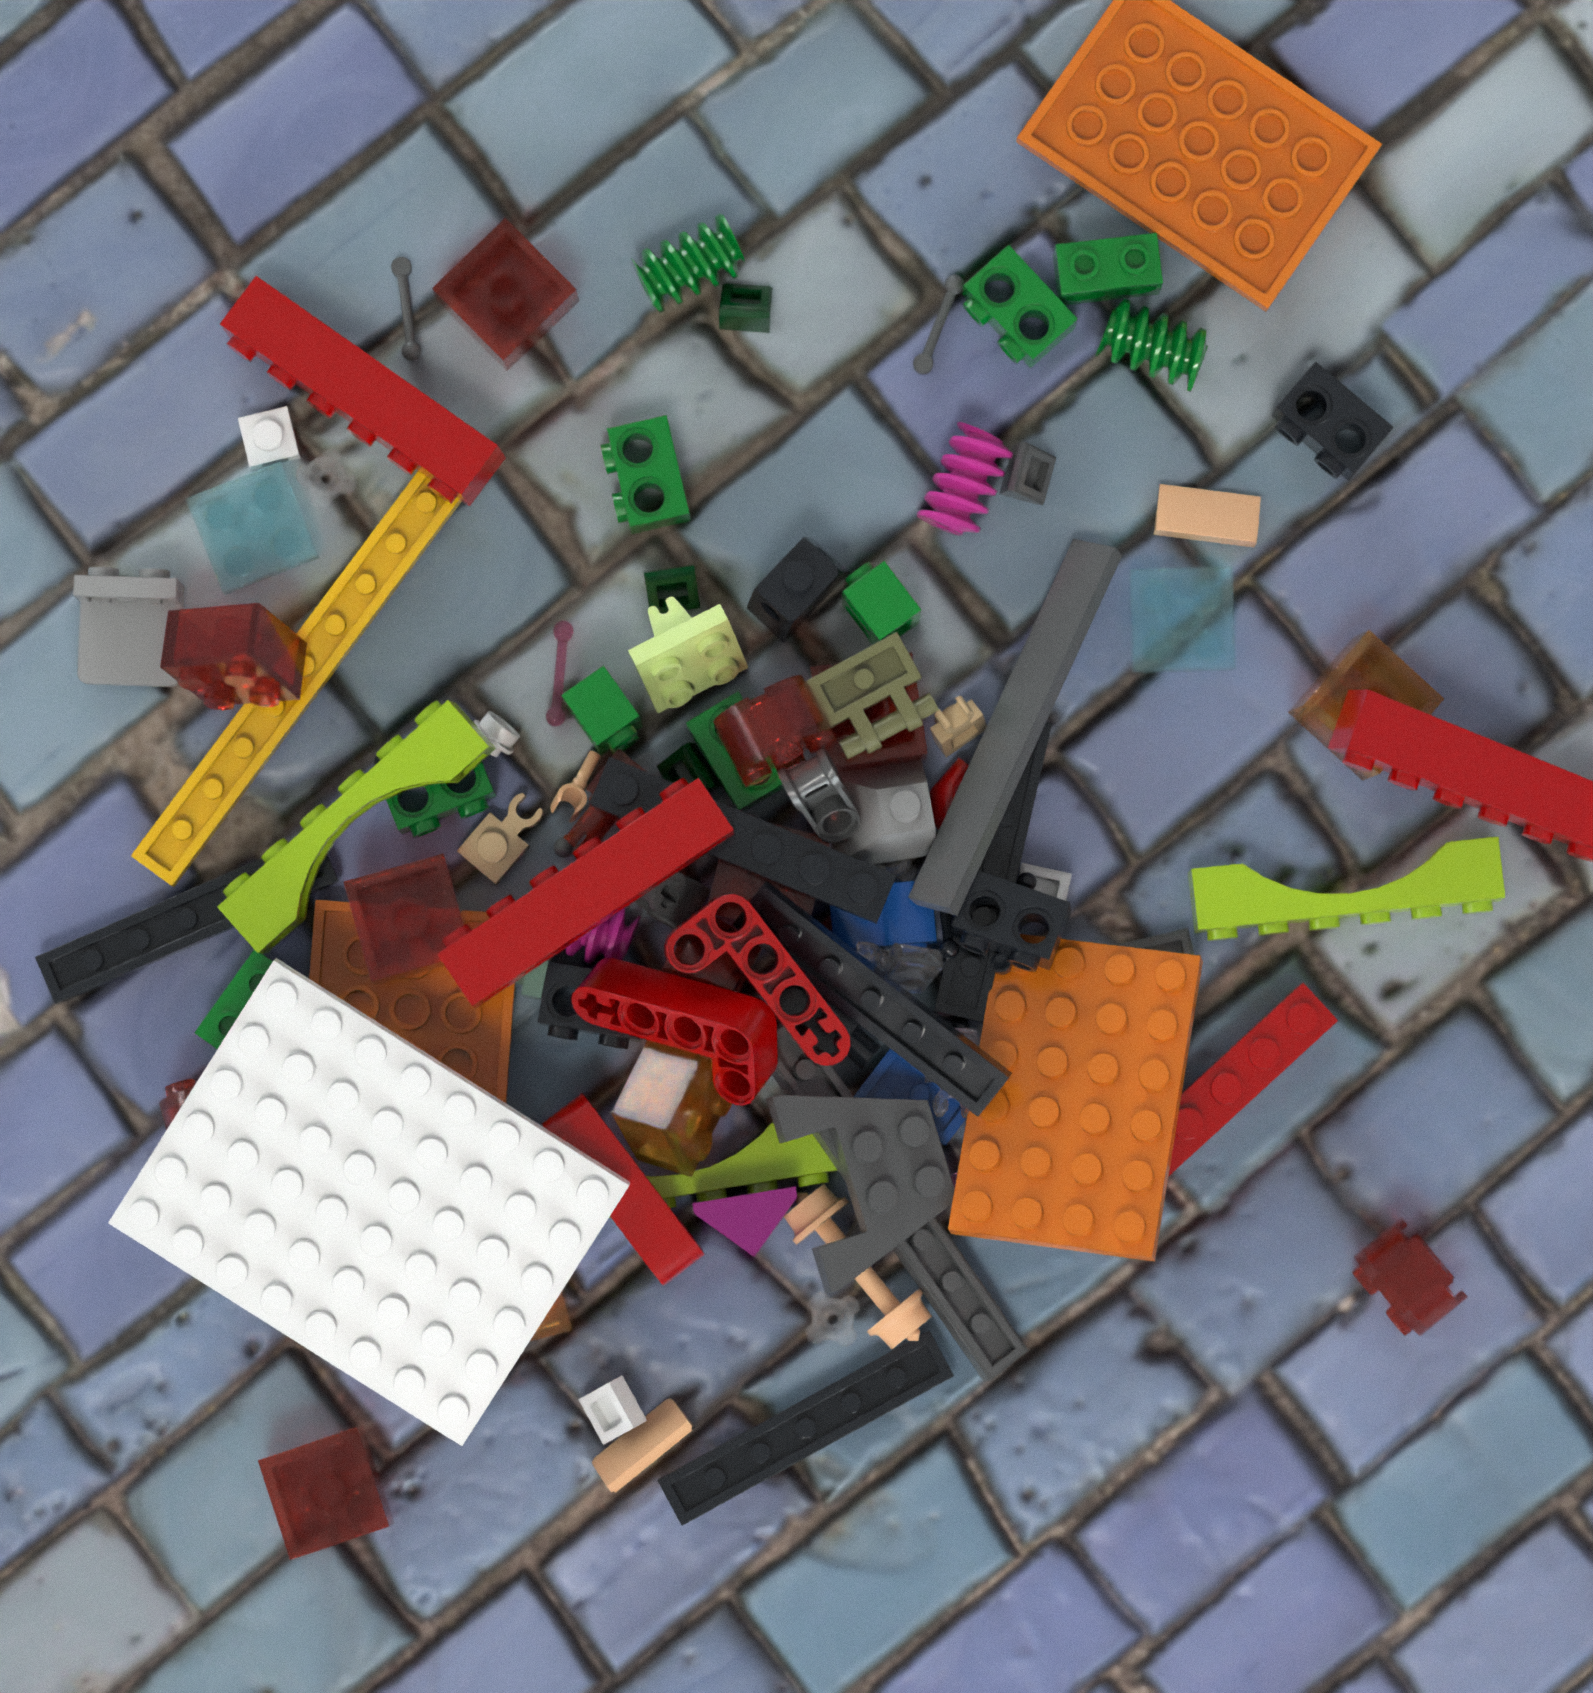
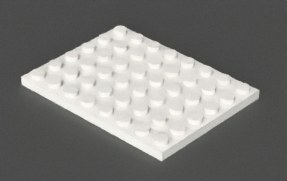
[108,958,630,1446]

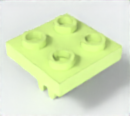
[628,597,748,713]

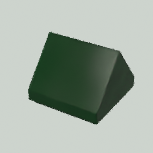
[719,283,773,333]
[644,564,701,614]
[657,742,722,794]

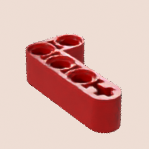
[664,893,851,1066]
[571,958,778,1106]
[541,1093,706,1286]

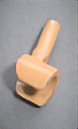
[550,751,601,823]

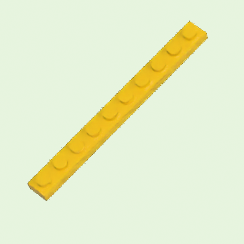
[131,471,462,887]

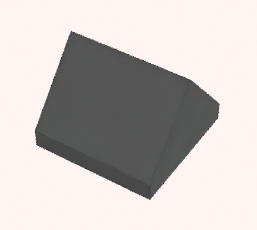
[999,441,1056,505]

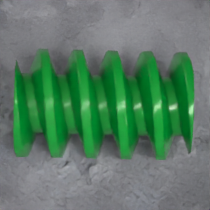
[631,214,745,313]
[1095,299,1208,392]

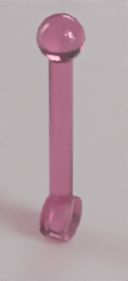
[545,621,574,727]

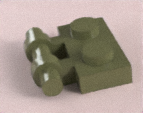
[806,632,939,759]

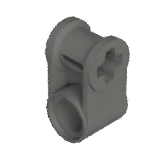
[777,746,861,843]
[633,872,711,935]

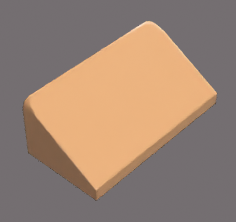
[1153,484,1261,548]
[592,1398,694,1493]

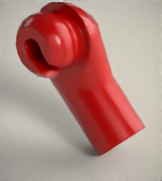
[929,758,969,830]

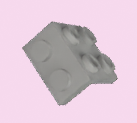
[73,567,184,687]

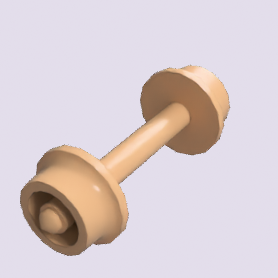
[784,1184,932,1349]

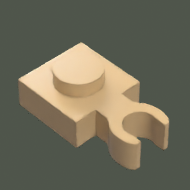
[930,696,987,758]
[457,793,544,885]

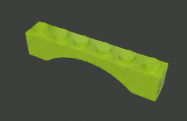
[217,700,496,953]
[1188,837,1506,941]
[609,1122,838,1218]

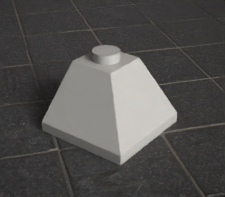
[831,759,936,864]

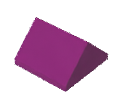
[692,1186,797,1257]

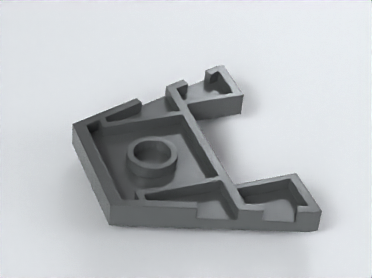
[766,1095,955,1294]

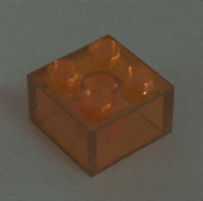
[1288,630,1444,781]
[611,1040,732,1177]

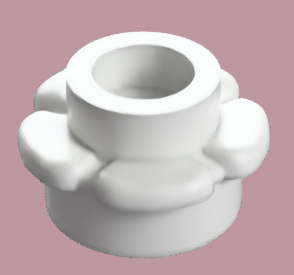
[473,711,520,757]

